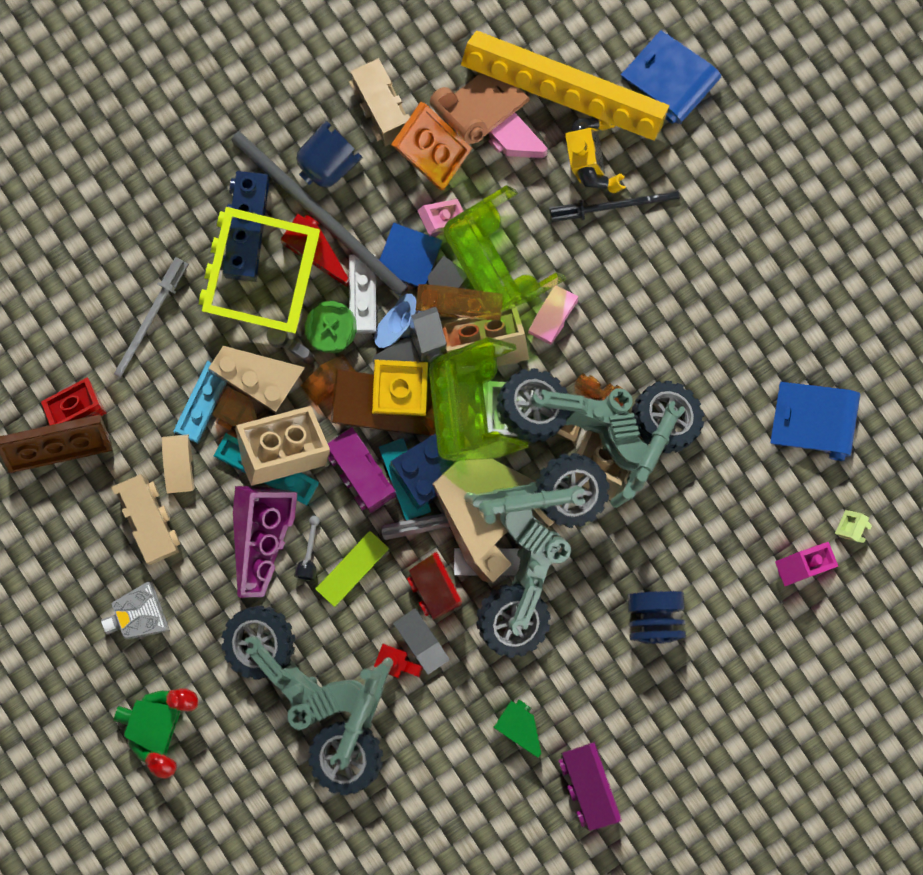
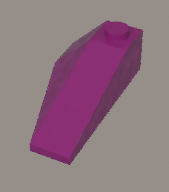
[233,486,297,598]

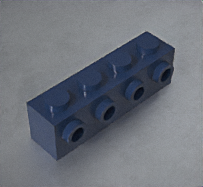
[220,171,270,282]

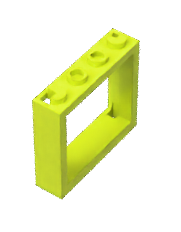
[198,207,320,334]

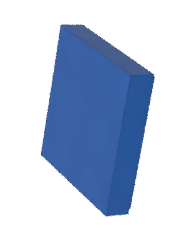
[380,223,443,290]

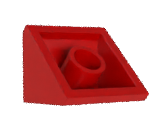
[41,377,107,425]

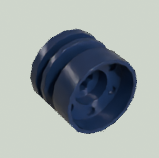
[627,591,686,644]

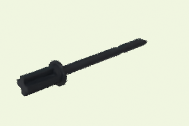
[549,191,680,222]

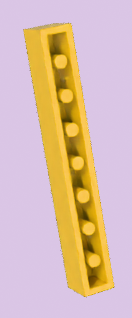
[461,30,670,141]

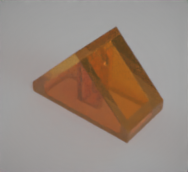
[301,354,356,407]

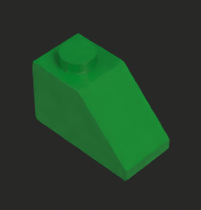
[493,699,541,758]

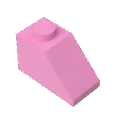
[489,113,548,158]

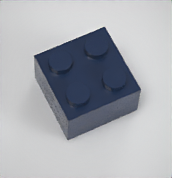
[389,434,455,510]

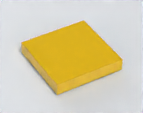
[372,360,428,416]

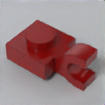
[373,644,423,678]

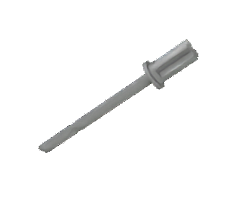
[114,257,189,378]

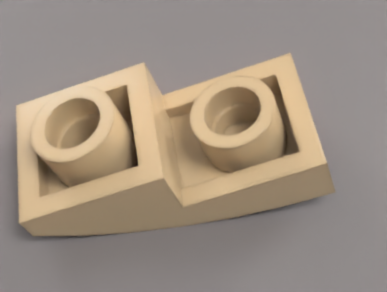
[162,434,195,493]

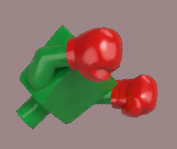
[113,688,199,778]

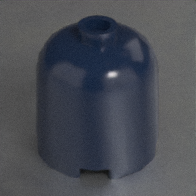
[296,120,363,188]

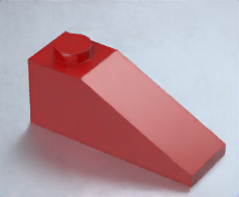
[280,214,349,287]

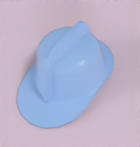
[374,294,425,348]

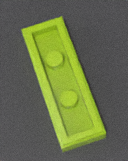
[315,531,389,607]

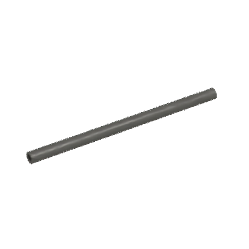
[231,131,408,297]

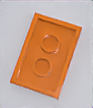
[391,102,472,191]

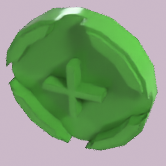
[305,301,357,354]

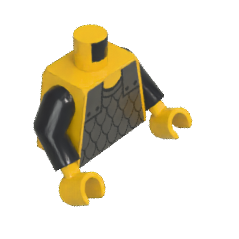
[566,117,626,193]

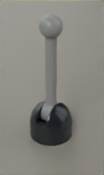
[294,516,320,580]

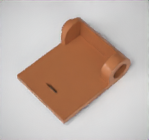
[430,73,530,144]

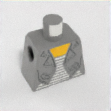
[101,582,170,639]

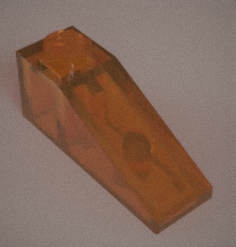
[416,284,503,321]

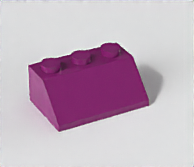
[558,742,622,831]

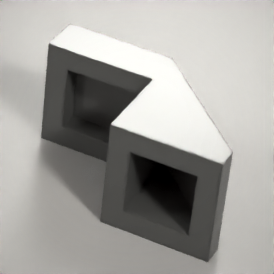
[393,608,450,674]

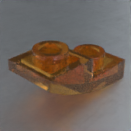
[574,373,624,407]

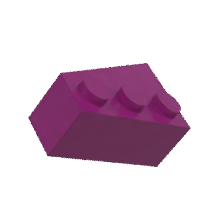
[327,427,397,514]

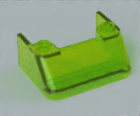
[444,185,566,313]
[429,337,529,461]

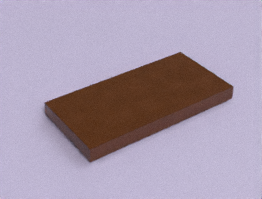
[330,369,440,437]
[0,415,113,473]

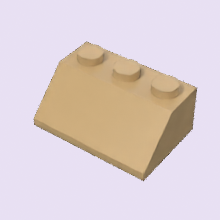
[441,305,529,376]
[236,406,330,486]

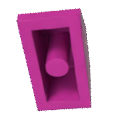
[775,542,838,586]

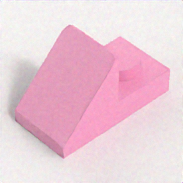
[417,199,468,238]

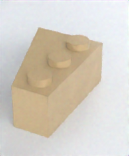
[349,58,410,147]
[208,346,305,413]
[111,474,181,565]

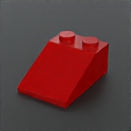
[407,552,462,620]

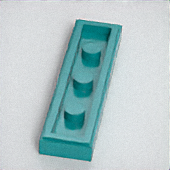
[213,433,319,506]

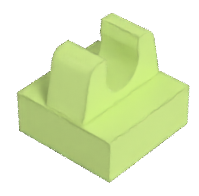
[835,510,872,543]

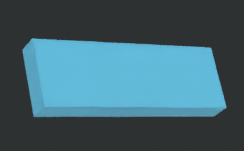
[173,361,227,444]

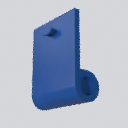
[621,30,721,124]
[770,382,861,461]

